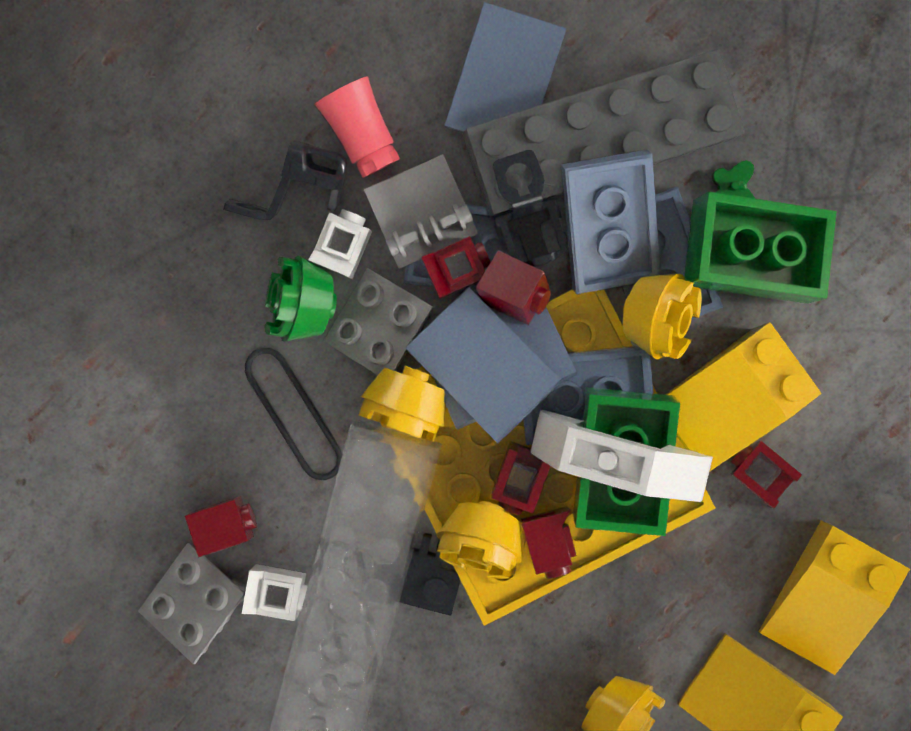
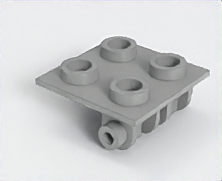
[364,154,478,269]
[324,268,434,375]
[138,543,246,664]

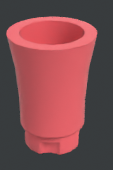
[314,76,400,178]

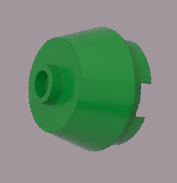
[264,255,337,342]

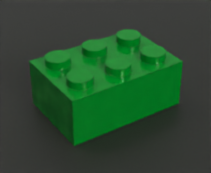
[684,192,837,304]
[573,387,680,536]

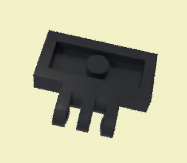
[368,528,460,616]

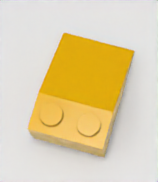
[665,322,822,472]
[758,520,910,675]
[677,633,843,731]

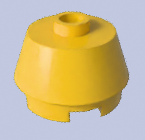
[623,274,702,359]
[358,366,444,442]
[437,501,522,579]
[581,676,665,731]

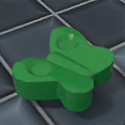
[712,160,755,199]

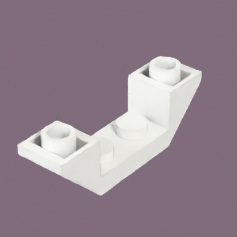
[531,410,713,502]

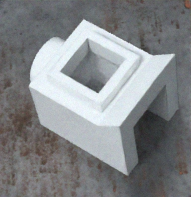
[308,209,372,279]
[242,564,311,621]

